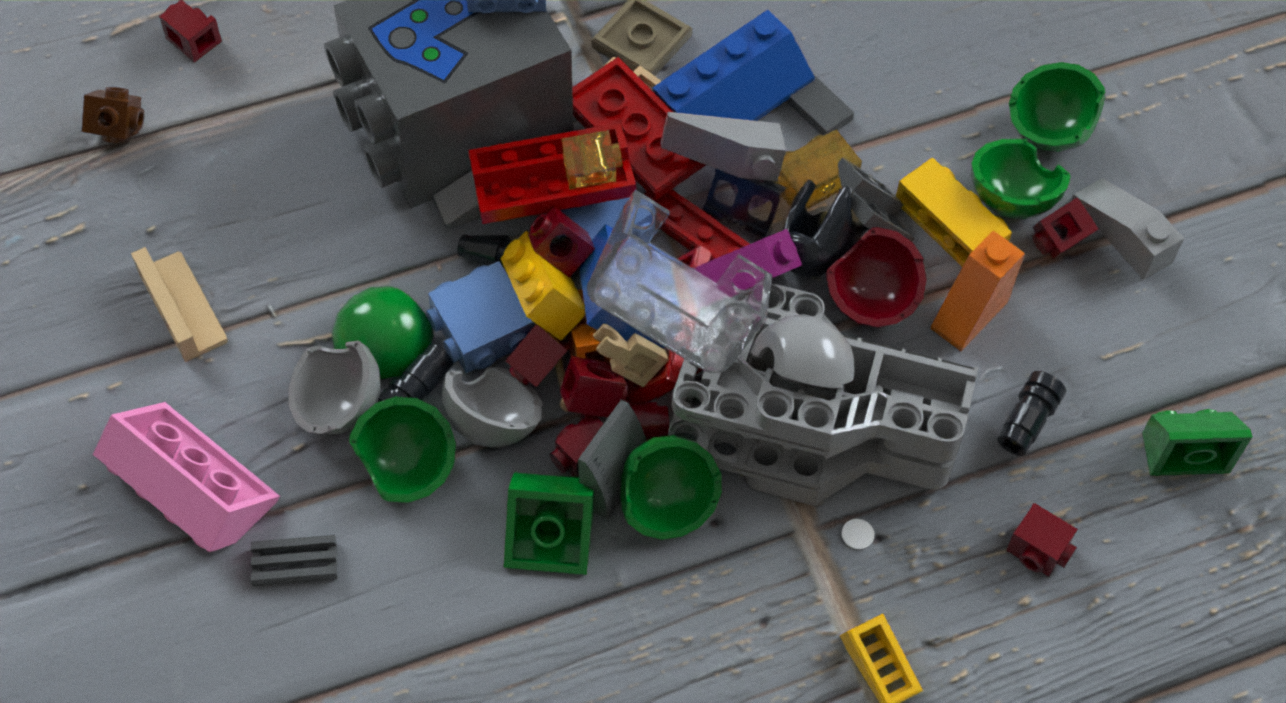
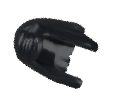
[782,179,870,277]

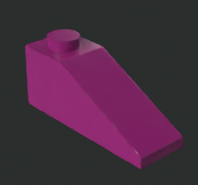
[681,229,802,310]

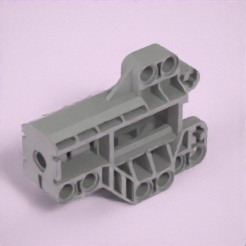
[668,283,978,506]

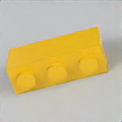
[896,157,1012,267]
[500,230,586,341]

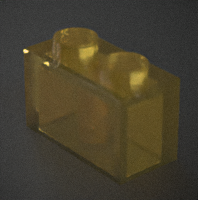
[773,129,862,209]

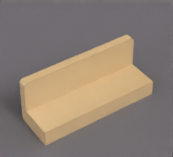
[131,247,228,362]

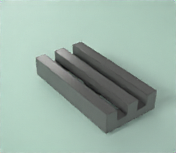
[251,535,338,586]

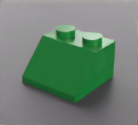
[1142,409,1253,476]
[503,472,594,575]

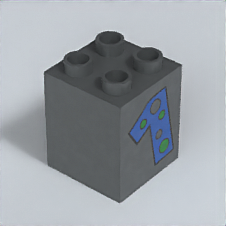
[324,0,573,208]

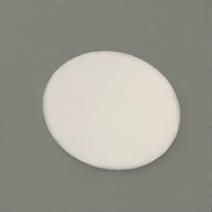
[841,519,874,549]

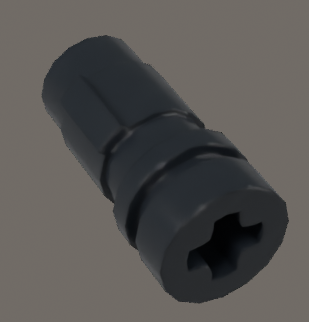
[377,344,454,402]
[997,371,1067,456]

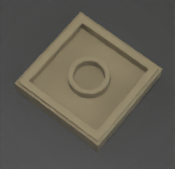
[591,0,692,76]

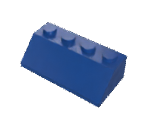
[652,9,815,121]

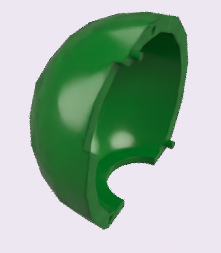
[1008,62,1105,152]
[971,138,1071,219]
[332,286,434,379]
[349,397,456,503]
[621,435,722,540]

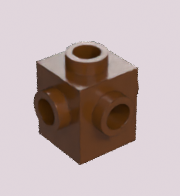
[81,87,145,143]

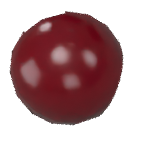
[826,227,927,328]

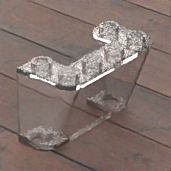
[587,189,772,373]

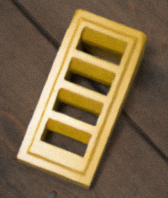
[840,614,923,703]

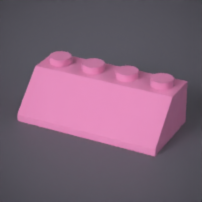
[93,402,280,552]

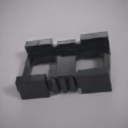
[702,169,787,238]

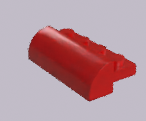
[468,123,637,224]

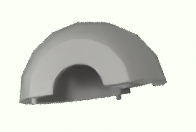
[751,314,854,388]
[289,341,381,436]
[442,367,543,448]

